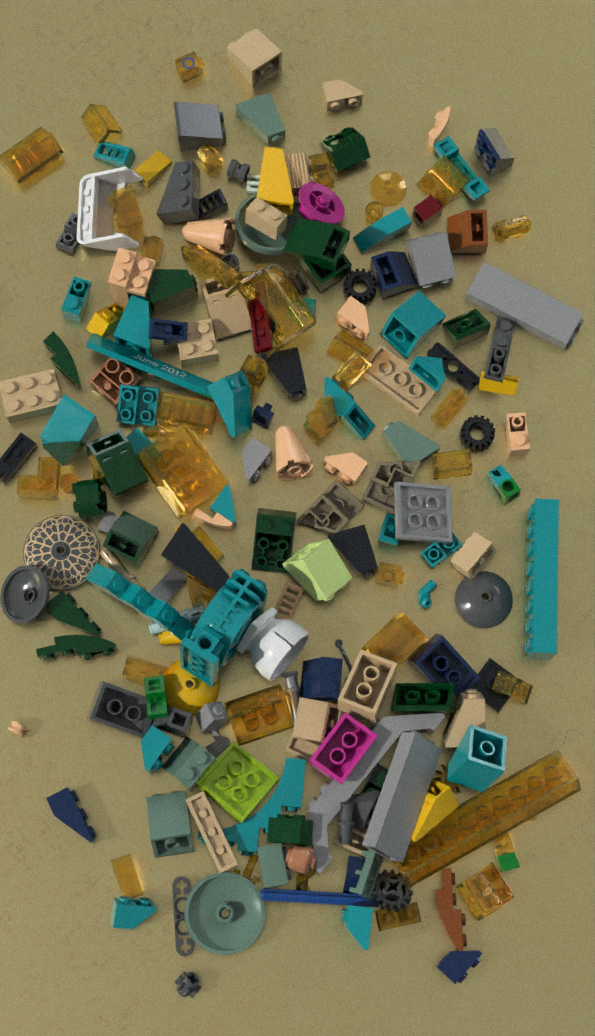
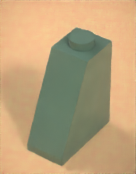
[236,93,285,144]
[382,421,440,464]

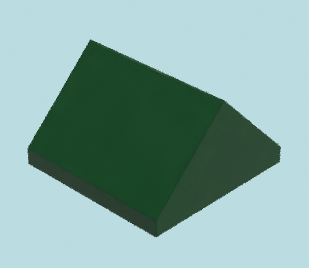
[442,309,491,349]

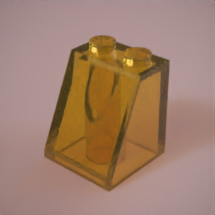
[361,612,430,670]

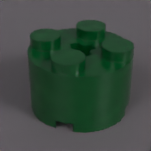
[72,478,107,519]

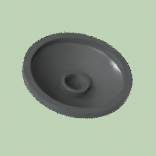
[0,565,49,624]
[455,571,513,629]

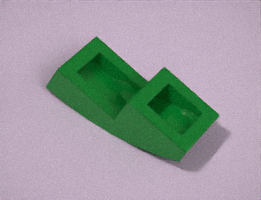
[144,675,168,719]

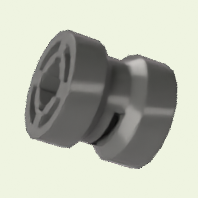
[227,159,250,182]
[221,253,240,275]

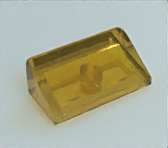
[331,350,372,390]

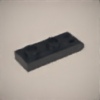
[0,432,37,484]

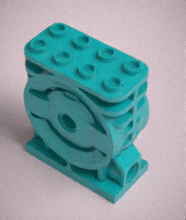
[180,569,268,688]

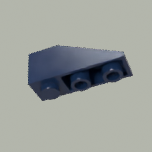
[46,787,96,843]

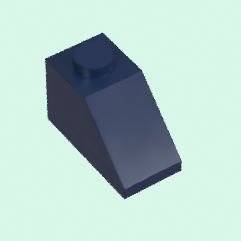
[343,855,366,893]

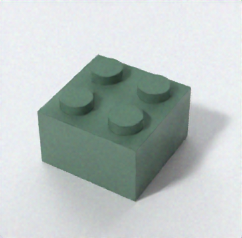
[257,843,292,888]

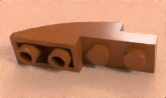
[435,868,467,951]

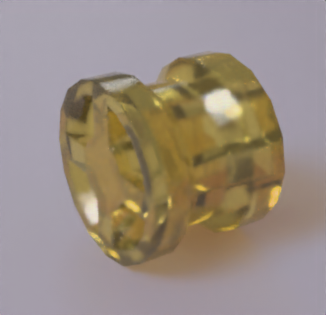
[365,202,384,224]

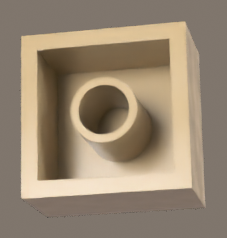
[178,318,219,367]

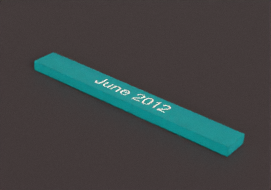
[86,333,213,399]

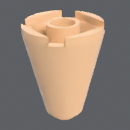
[182,218,236,255]
[275,426,313,481]

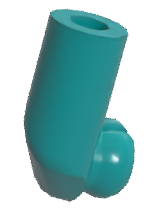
[418,580,437,608]

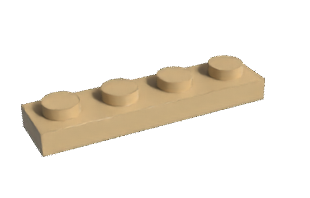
[186,791,238,873]

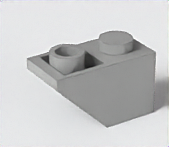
[242,437,273,484]

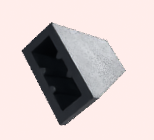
[261,347,307,400]
[327,525,378,578]

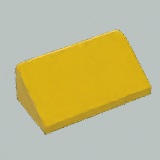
[478,371,519,396]

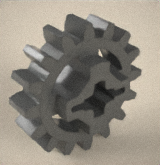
[370,869,413,913]

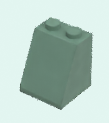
[162,737,216,792]
[146,791,195,858]

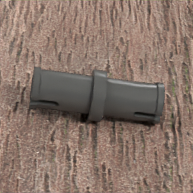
[338,801,354,845]

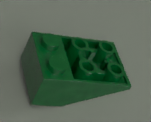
[283,218,350,272]
[86,429,149,496]
[251,508,297,573]

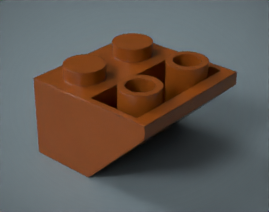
[447,209,488,253]

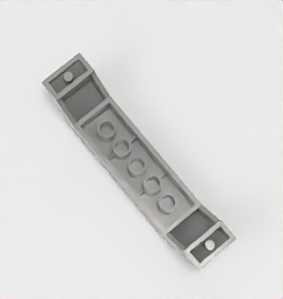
[307,713,446,875]

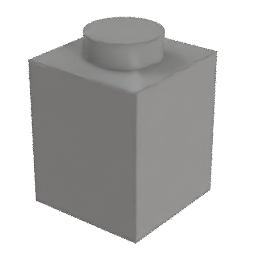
[195,701,229,732]

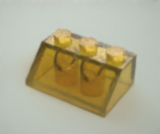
[0,127,64,184]
[156,391,217,435]
[224,684,294,746]

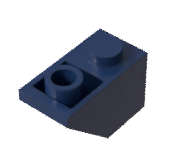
[435,950,482,984]

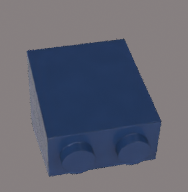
[300,657,343,704]

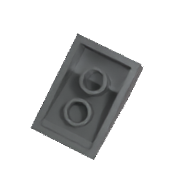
[87,681,152,738]

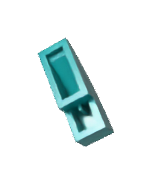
[353,207,412,254]

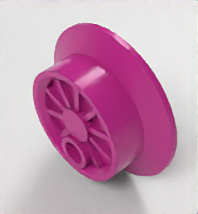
[298,182,345,224]

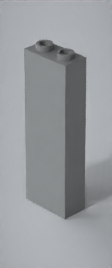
[465,262,584,350]
[362,730,442,862]

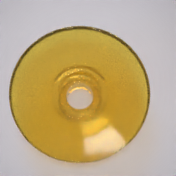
[370,171,407,206]

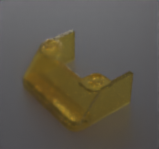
[225,263,316,357]

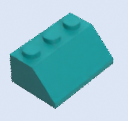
[341,905,373,950]

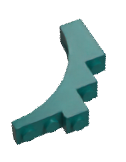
[86,563,195,641]
[198,758,306,856]

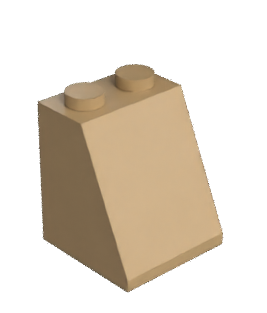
[227,28,282,88]
[442,689,486,748]

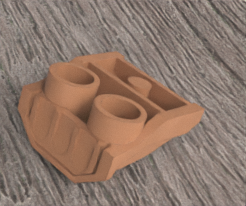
[88,357,143,406]

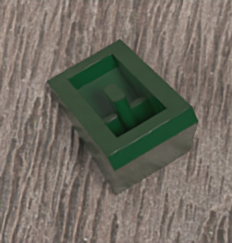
[43,440,86,466]

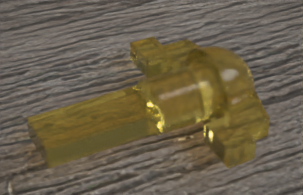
[233,854,260,885]

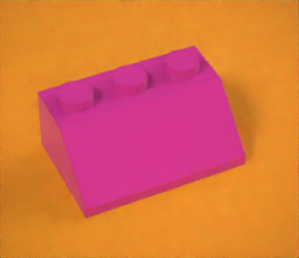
[309,712,378,785]

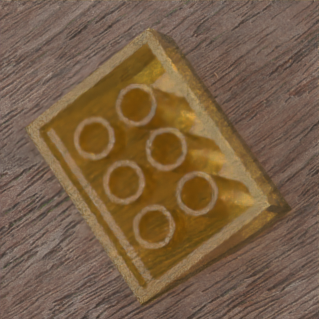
[137,422,230,520]

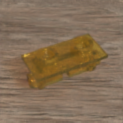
[492,215,531,241]
[431,388,468,428]

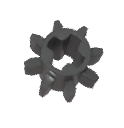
[175,971,201,998]

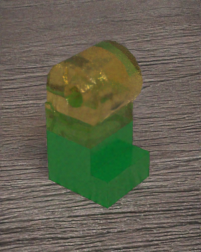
[492,832,520,872]

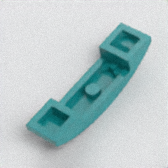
[434,136,490,201]

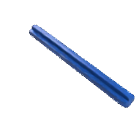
[260,888,379,907]

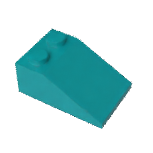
[207,370,252,438]

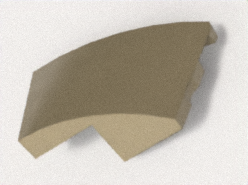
[362,461,421,515]
[297,479,364,533]

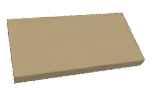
[358,343,437,417]

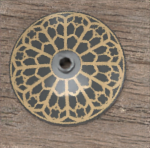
[23,515,101,592]

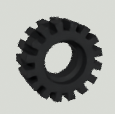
[343,268,377,304]
[460,415,495,452]

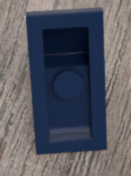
[148,318,188,345]

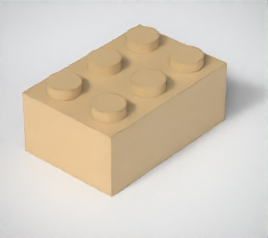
[0,368,62,423]
[338,649,397,724]

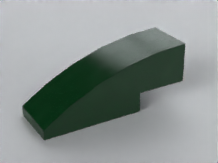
[43,331,81,390]

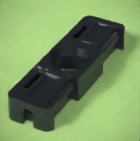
[427,342,480,392]

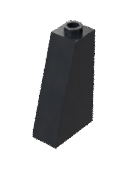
[161,523,232,592]

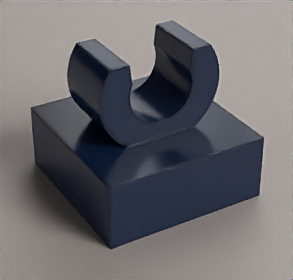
[252,403,274,429]

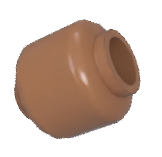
[285,844,317,874]

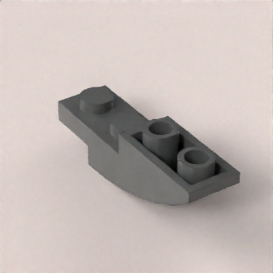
[484,317,516,383]

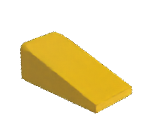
[134,150,172,187]

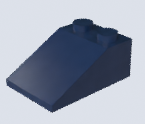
[409,633,481,699]

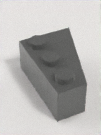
[156,160,200,224]

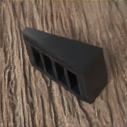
[193,189,228,221]

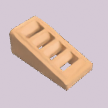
[275,581,304,620]

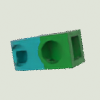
[487,465,521,505]

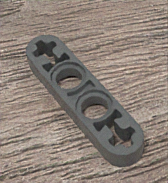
[172,876,195,957]

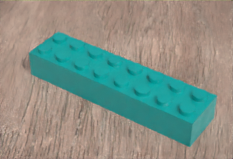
[525,498,559,659]

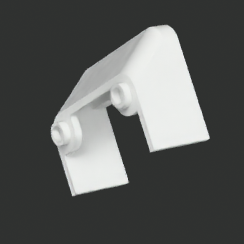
[77,166,142,251]

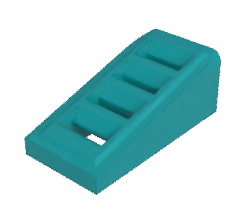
[93,140,136,169]

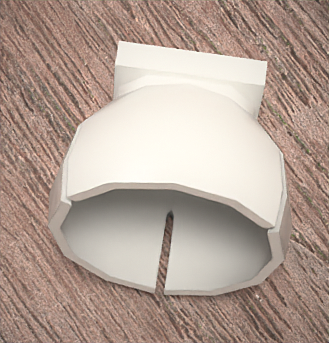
[236,607,310,681]

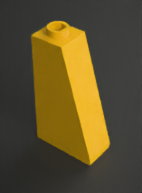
[257,147,294,215]

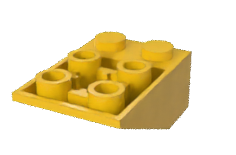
[411,779,459,842]

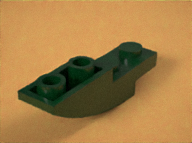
[36,635,118,661]

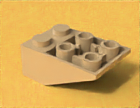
[200,271,252,340]

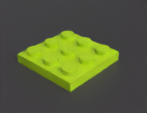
[196,741,280,823]

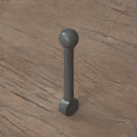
[335,639,352,673]

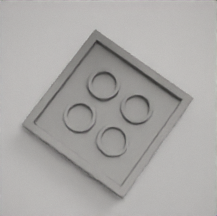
[394,481,453,544]

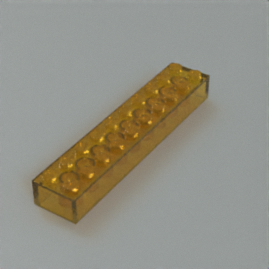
[392,749,581,888]

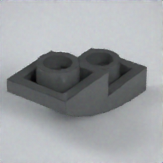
[56,213,79,254]

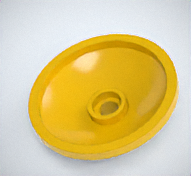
[164,660,220,716]

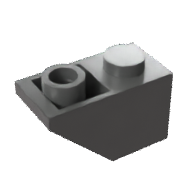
[150,707,193,738]
[349,790,381,831]

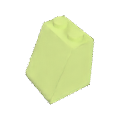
[282,539,352,601]

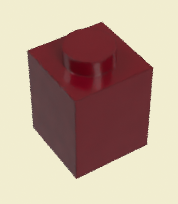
[413,195,443,228]

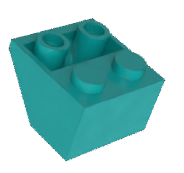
[141,725,175,775]

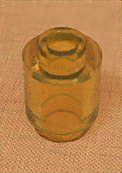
[197,144,223,171]

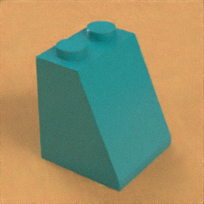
[380,291,446,358]
[113,295,153,357]
[40,395,99,462]
[447,725,507,792]

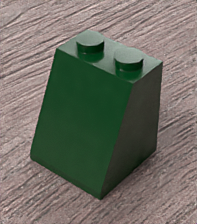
[146,269,198,316]

